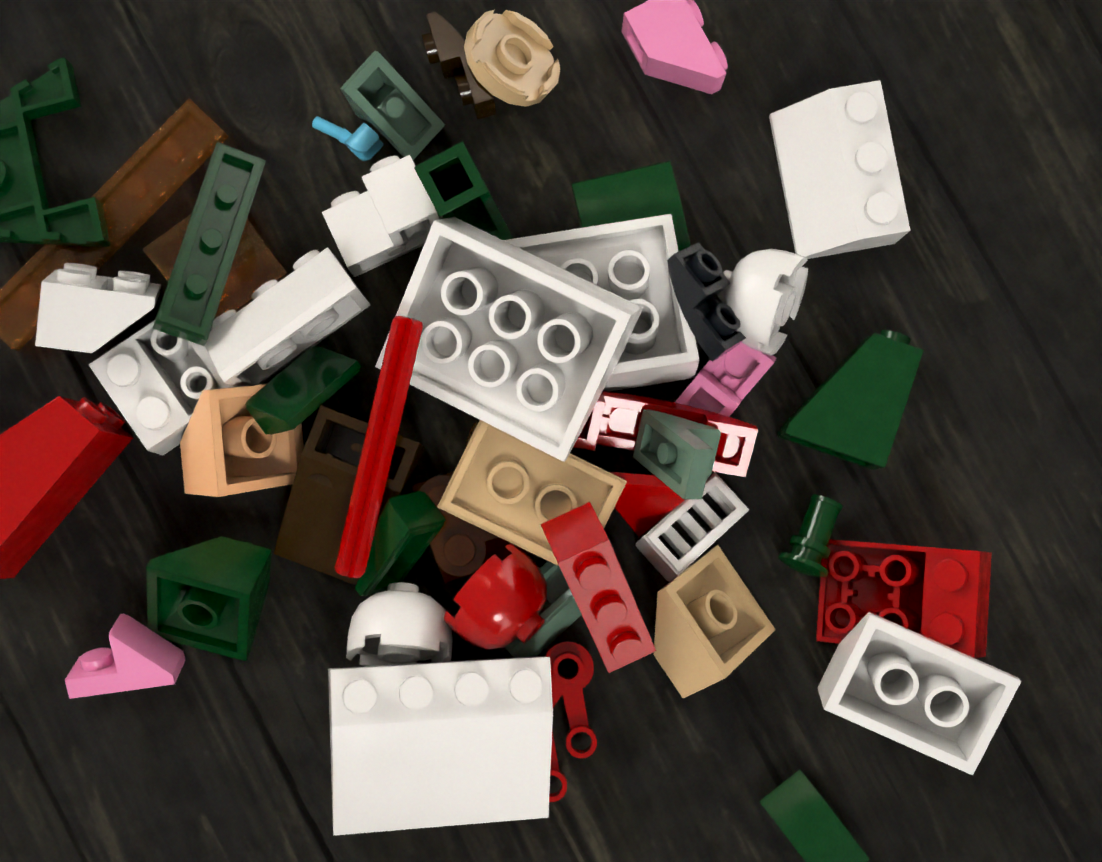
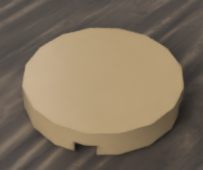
[464,10,560,107]

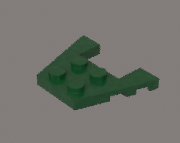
[0,57,111,248]

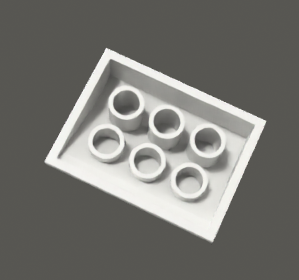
[503,214,700,392]
[375,217,643,462]
[328,656,553,836]

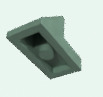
[340,51,445,160]
[633,409,721,499]

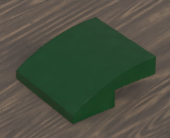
[571,161,691,251]

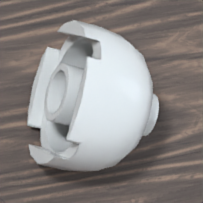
[717,249,808,356]
[346,582,452,666]

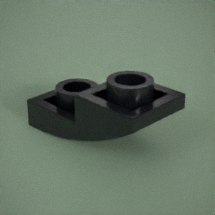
[667,242,746,362]

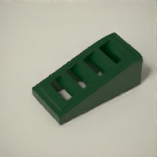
[355,491,446,596]

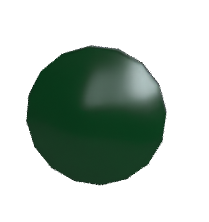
[778,494,843,577]

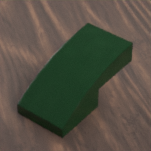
[759,770,870,862]

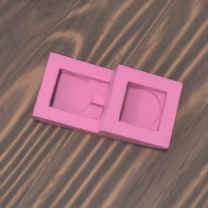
[674,343,777,417]

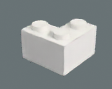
[322,155,439,277]

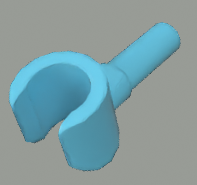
[312,116,384,161]

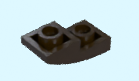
[422,11,496,120]

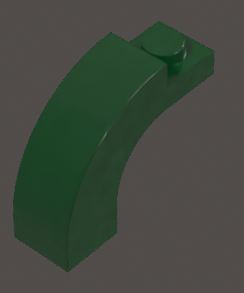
[414,141,513,240]

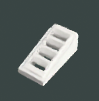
[636,472,749,582]

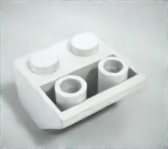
[35,263,161,353]
[89,320,233,456]

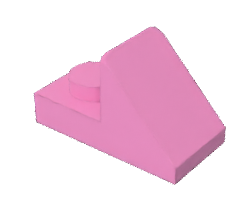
[65,614,186,699]

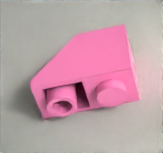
[621,0,728,94]

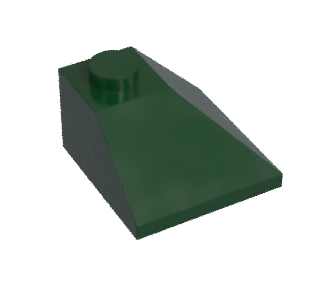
[146,536,272,661]

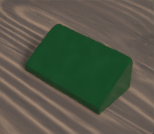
[245,346,361,435]

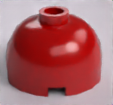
[444,543,547,650]

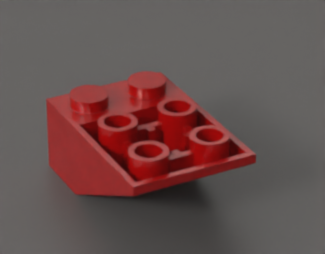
[816,539,992,659]

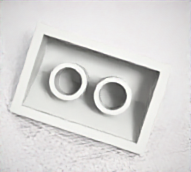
[769,80,910,259]
[205,247,370,387]
[817,612,1021,775]

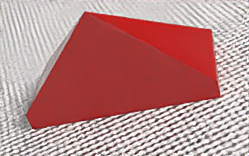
[610,472,686,537]

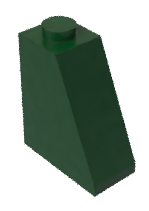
[777,330,924,470]

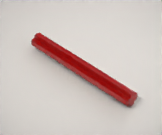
[335,316,423,578]

